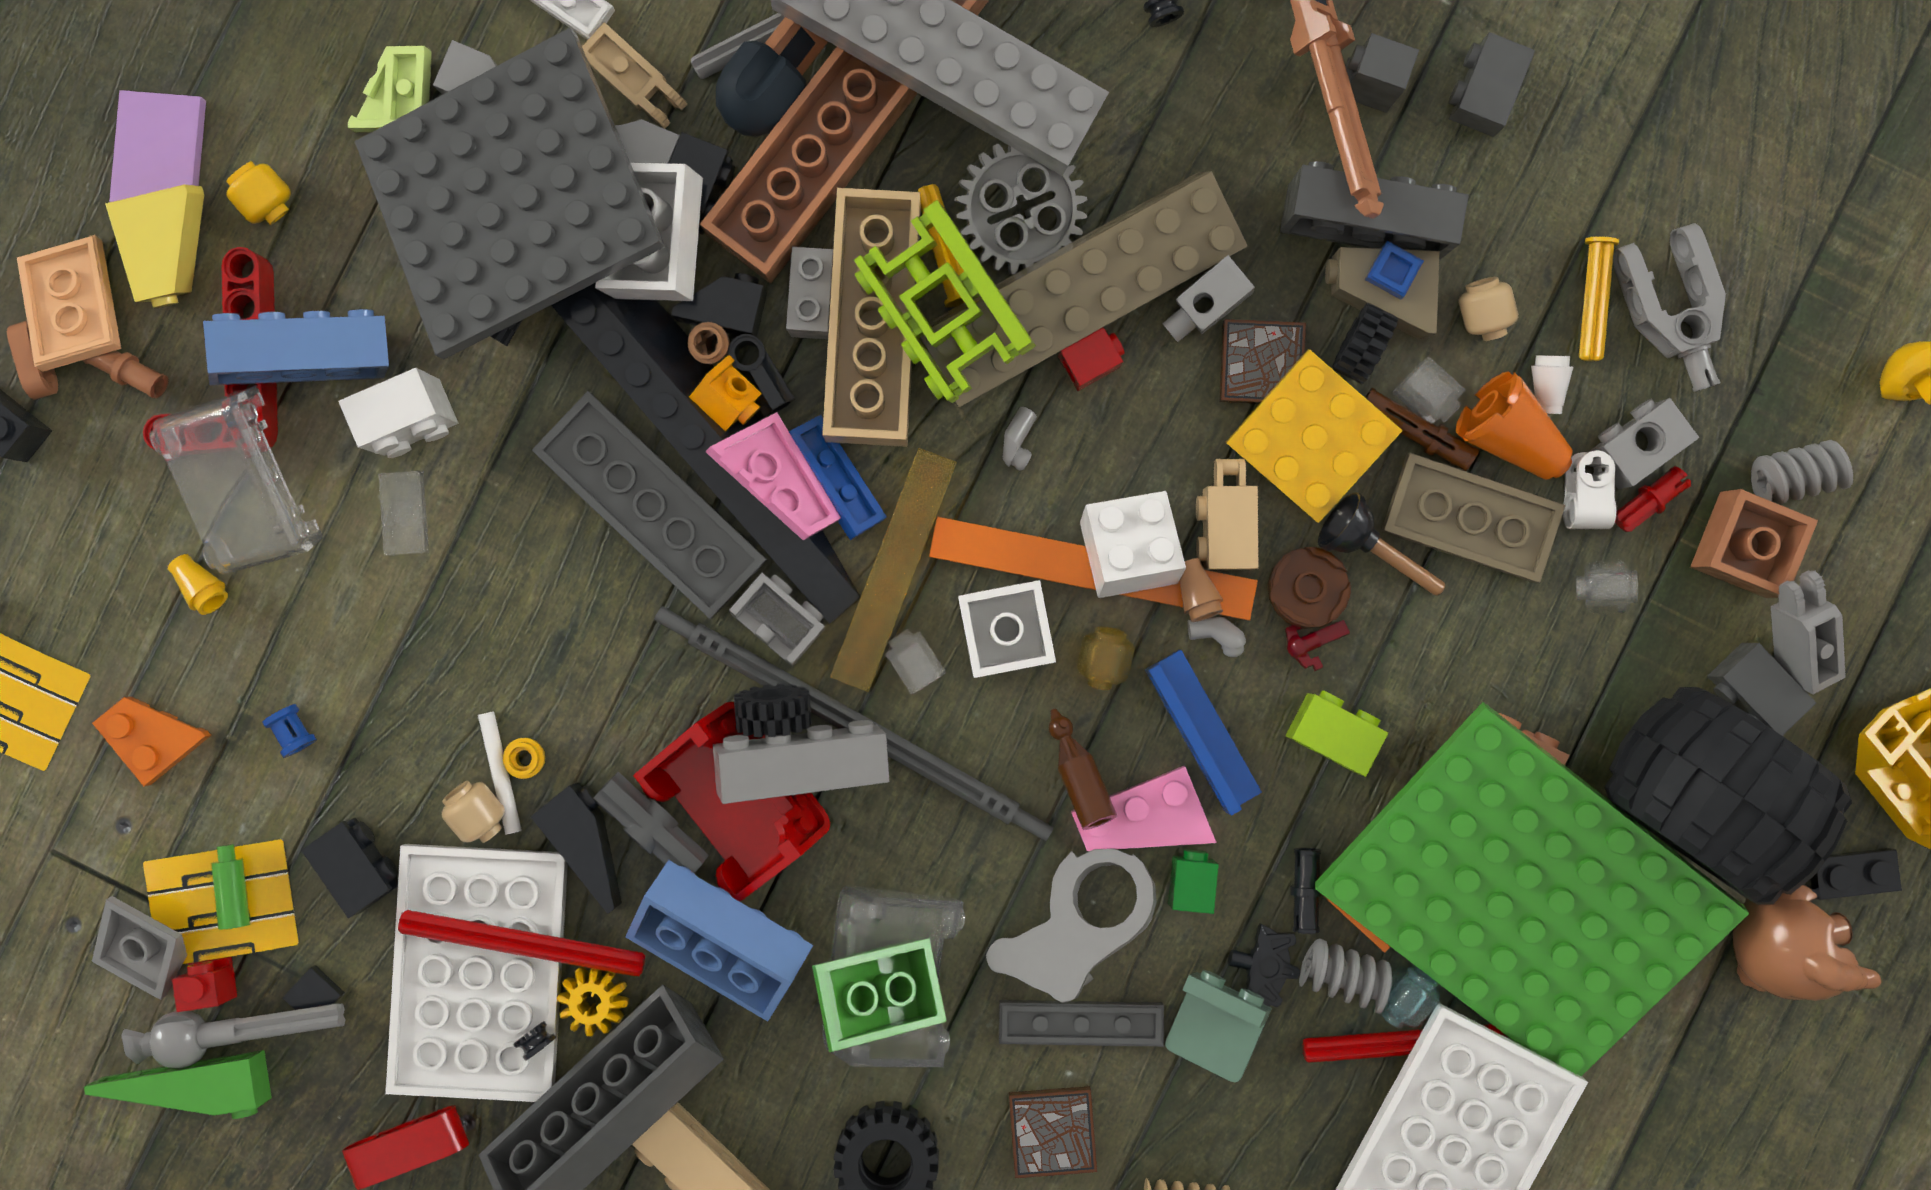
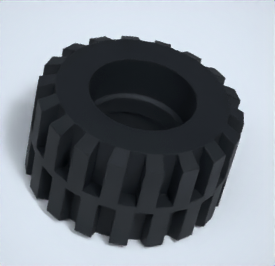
[833,1101,939,1190]

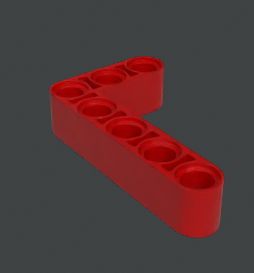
[143,247,278,455]

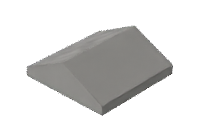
[92,896,187,1000]

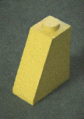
[105,184,204,308]

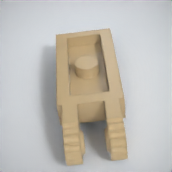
[582,22,688,129]

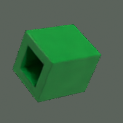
[1168,850,1219,914]

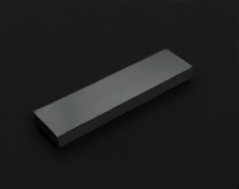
[999,1000,1164,1047]

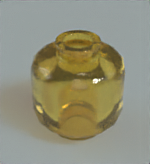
[1077,626,1135,690]

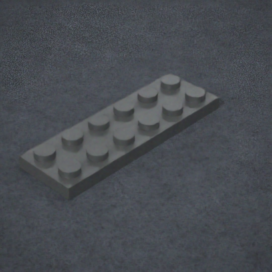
[532,391,768,619]

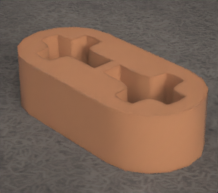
[7,321,59,400]

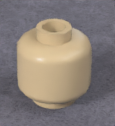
[1458,277,1518,341]
[442,781,505,843]

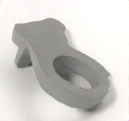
[986,849,1157,1003]

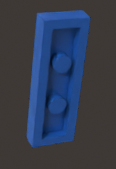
[789,415,887,540]

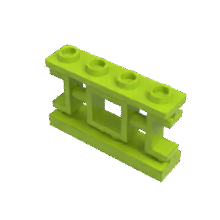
[854,200,1036,403]

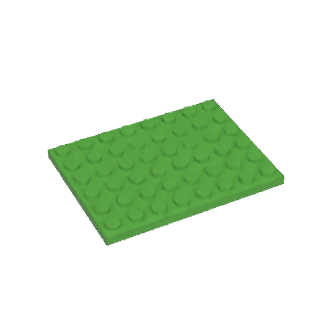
[1315,702,1749,1076]

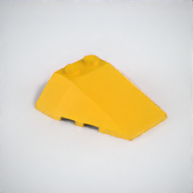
[1855,688,1931,849]

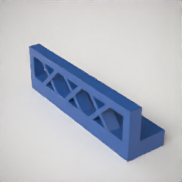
[1144,650,1262,816]

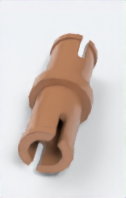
[82,351,168,398]

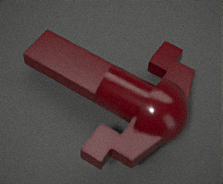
[1285,620,1350,671]

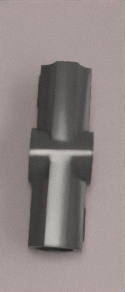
[593,772,709,873]

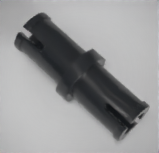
[1290,848,1323,934]

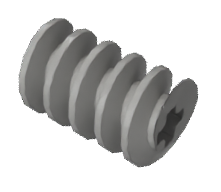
[1751,440,1853,504]
[1299,938,1393,1014]

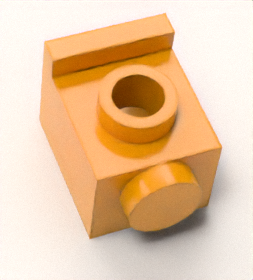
[689,355,762,431]

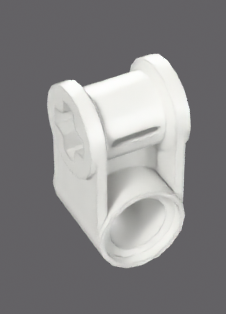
[1563,450,1616,529]

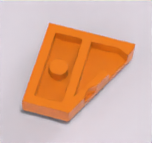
[92,697,211,786]

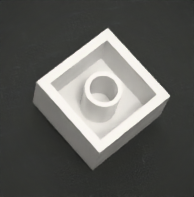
[338,368,459,458]
[1080,491,1186,598]
[958,580,1056,678]

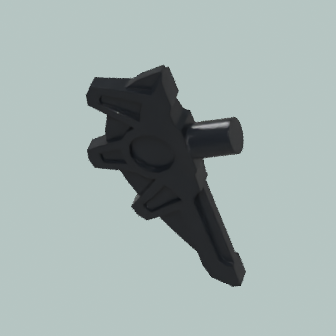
[1228,923,1300,1008]

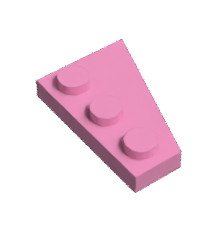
[706,412,841,540]
[1071,766,1216,851]

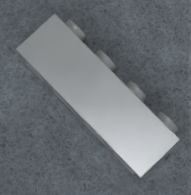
[713,720,889,804]

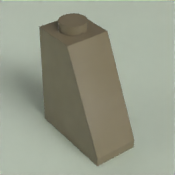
[1325,247,1440,340]

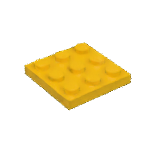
[1226,349,1403,523]

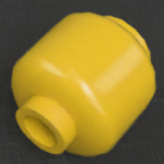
[226,161,291,225]

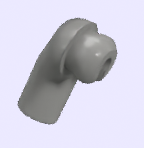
[1003,407,1037,471]
[1187,617,1246,657]

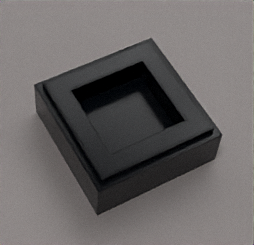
[283,965,345,1010]

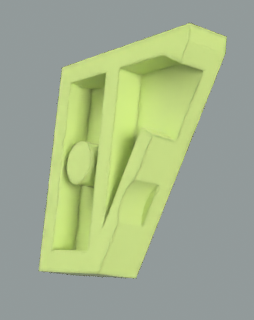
[348,46,432,132]

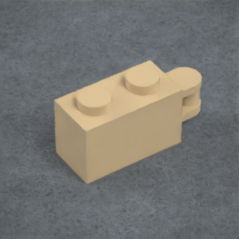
[1196,459,1258,570]

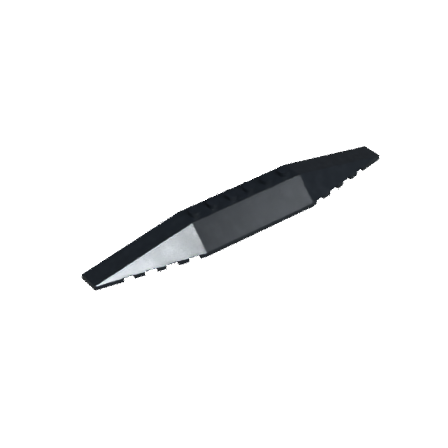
[551,282,861,624]

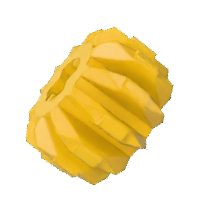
[557,967,629,1037]

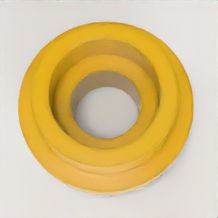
[503,738,545,779]

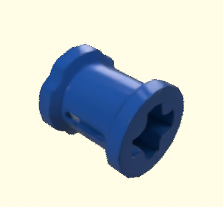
[262,704,317,758]

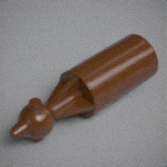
[1049,708,1117,830]

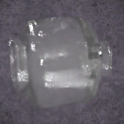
[1576,560,1638,614]

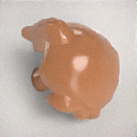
[1733,885,1881,1001]

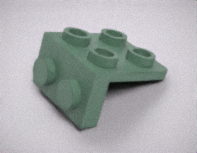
[1165,970,1272,1082]

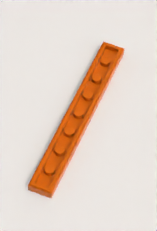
[929,517,1258,621]

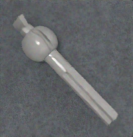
[121,1003,345,1069]

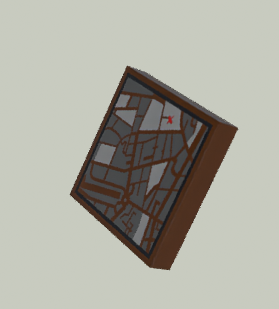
[1219,319,1306,404]
[1009,1086,1097,1178]

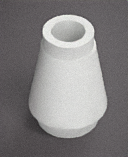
[1531,355,1573,414]

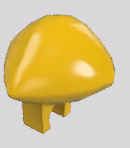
[1880,341,1931,405]

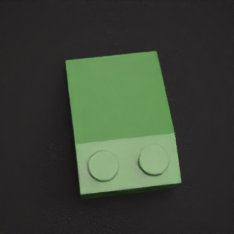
[812,938,947,1052]

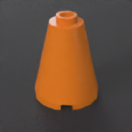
[1456,371,1573,480]

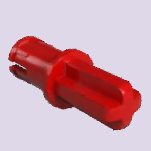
[1615,466,1691,532]

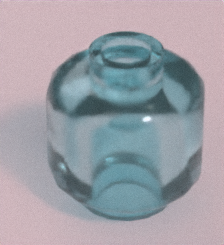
[1381,965,1440,1028]

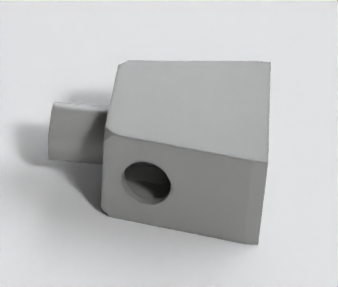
[1162,255,1255,342]

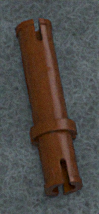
[1365,388,1479,471]

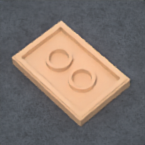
[17,235,121,372]

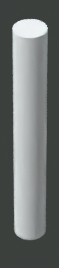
[478,711,522,835]

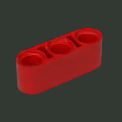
[342,1105,470,1190]

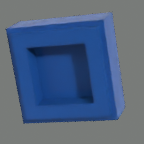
[1365,241,1424,300]

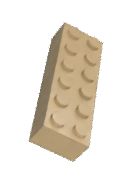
[823,188,921,447]

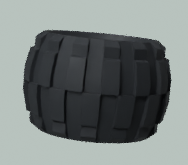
[1605,687,1852,905]

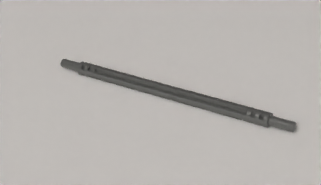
[654,606,1054,841]

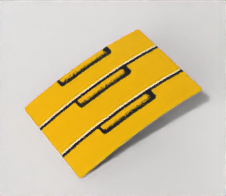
[0,633,91,771]
[143,839,299,964]

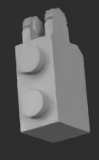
[1771,570,1846,695]

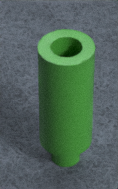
[211,844,250,930]

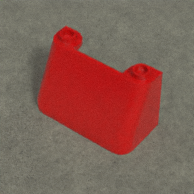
[633,701,830,902]

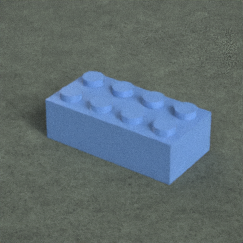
[203,309,389,385]
[625,860,813,1021]

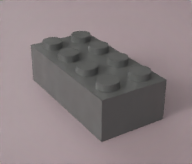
[1280,161,1469,260]

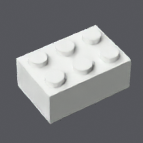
[595,163,703,301]

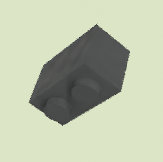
[1448,32,1535,137]
[1345,33,1419,113]
[1707,643,1816,736]

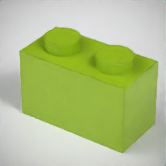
[1285,690,1388,777]

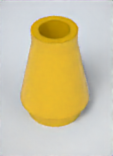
[168,554,228,615]

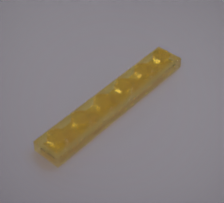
[830,448,957,692]

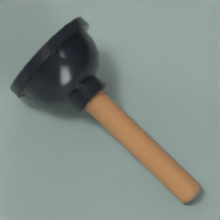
[1318,492,1445,596]

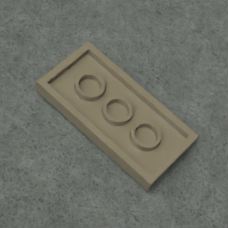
[1381,453,1566,583]

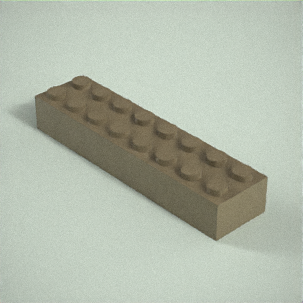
[920,171,1247,407]

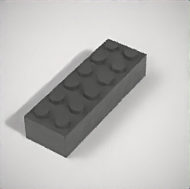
[479,984,724,1190]

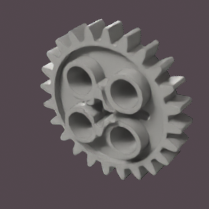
[954,144,1087,275]

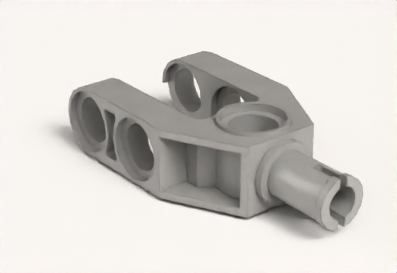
[1613,223,1726,392]

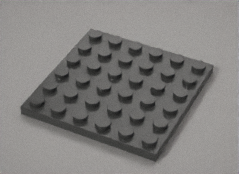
[355,27,665,360]

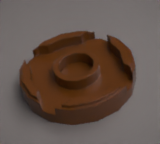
[1268,547,1351,629]

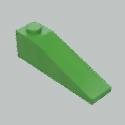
[84,1050,272,1119]

